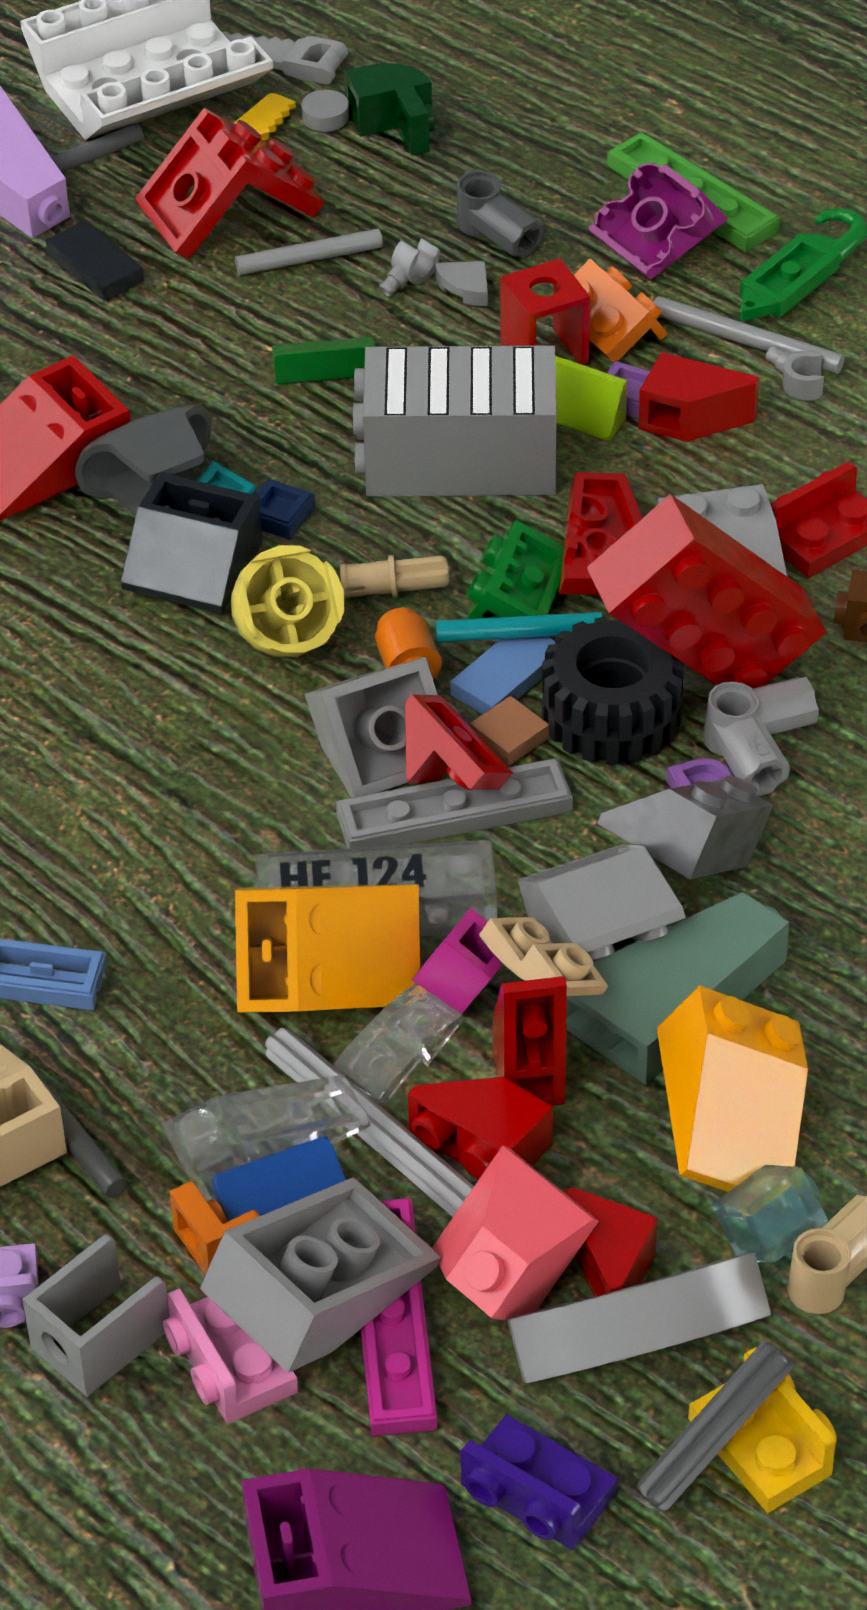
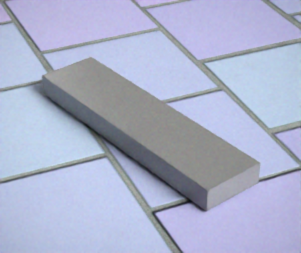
[336,758,573,856]

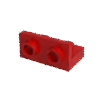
[770,461,867,579]

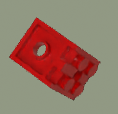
[135,108,325,259]

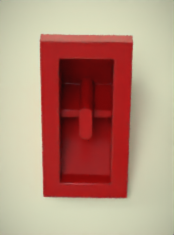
[563,1187,657,1297]

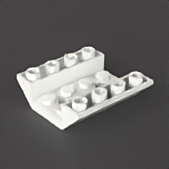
[20,0,273,140]

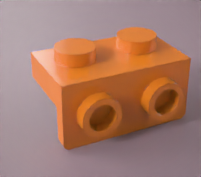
[574,259,668,363]

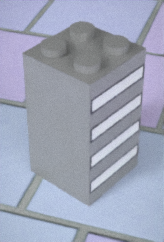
[353,346,556,496]

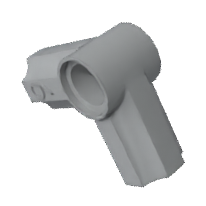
[703,677,819,796]

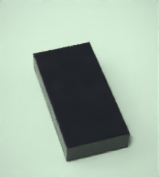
[45,220,144,301]

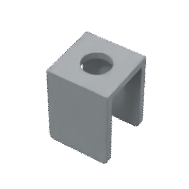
[23,1234,170,1397]

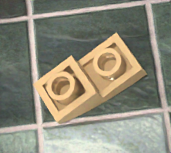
[479,917,608,996]

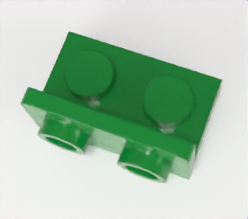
[465,520,564,619]

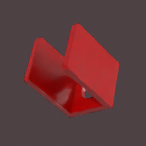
[500,258,590,365]

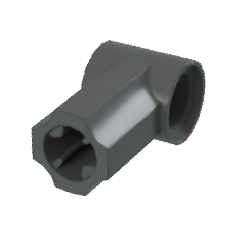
[456,170,545,260]

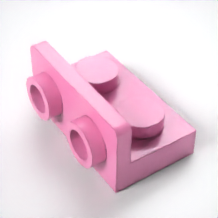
[163,1288,298,1424]

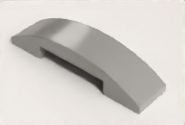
[507,1252,772,1383]

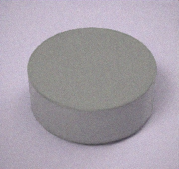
[301,89,349,132]

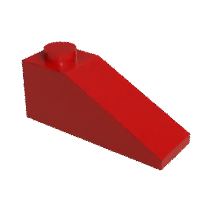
[493,976,567,1106]

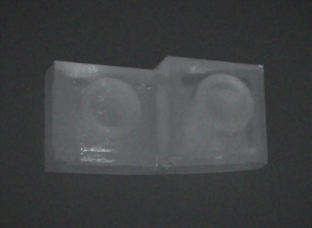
[333,983,464,1106]

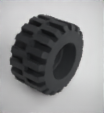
[542,617,684,764]

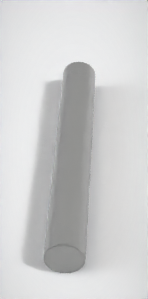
[235,228,383,276]

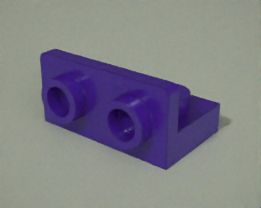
[460,1414,618,1551]

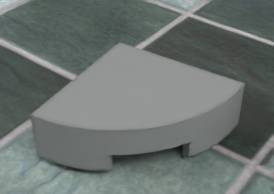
[435,261,488,306]

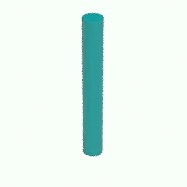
[436,612,602,643]

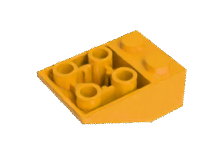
[235,884,421,1012]

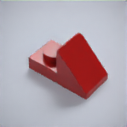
[405,694,513,790]

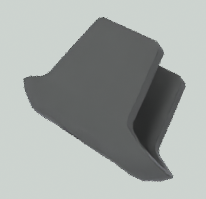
[75,405,211,516]

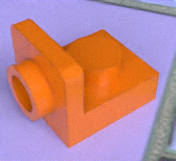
[169,1181,260,1275]

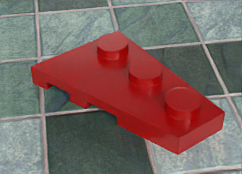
[559,472,642,595]

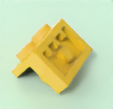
[688,1347,837,1514]

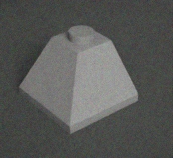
[305,657,438,798]

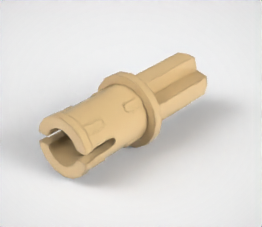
[340,555,449,599]

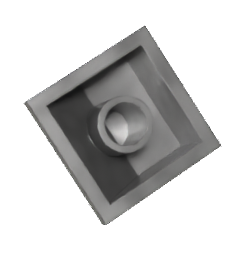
[597,776,773,879]

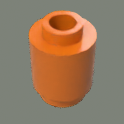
[375,607,442,679]

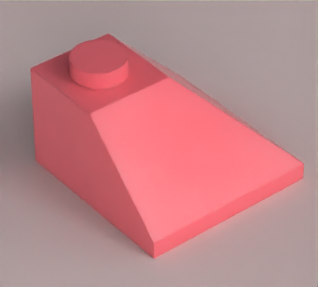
[432,1146,599,1322]

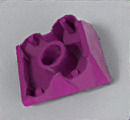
[587,163,728,280]

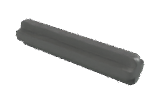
[637,1341,792,1511]

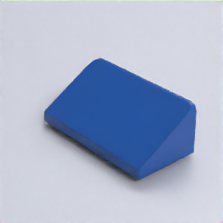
[212,1136,345,1221]

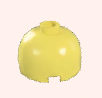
[231,545,344,657]

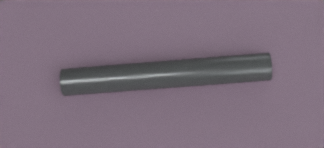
[51,123,144,172]
[23,1060,127,1198]

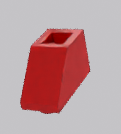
[638,352,759,442]
[408,1077,553,1180]

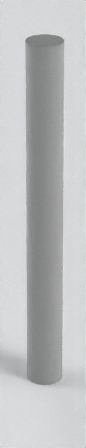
[654,296,845,374]

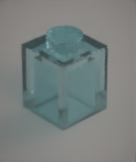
[711,1165,829,1263]

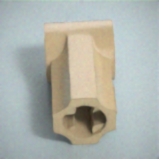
[787,1194,867,1314]

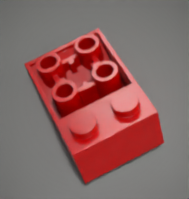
[0,355,130,521]

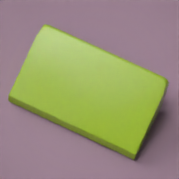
[555,356,627,440]

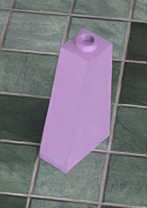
[0,86,70,239]

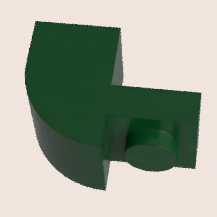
[344,63,435,156]

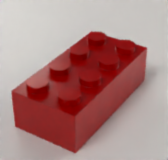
[587,494,827,689]

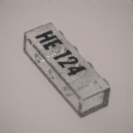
[256,840,497,936]

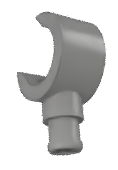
[379,238,440,297]
[766,346,824,401]

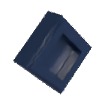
[255,479,315,540]

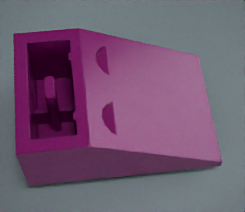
[241,1468,471,1610]

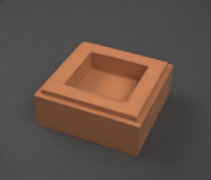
[470,696,549,766]

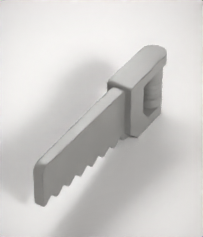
[222,31,348,84]

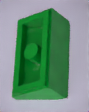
[271,337,376,384]

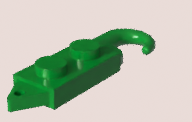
[740,208,867,321]

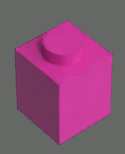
[412,907,503,1018]

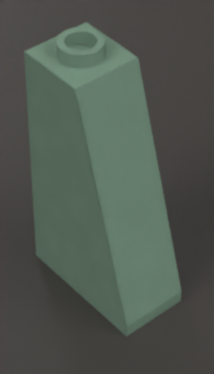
[566,892,789,1085]

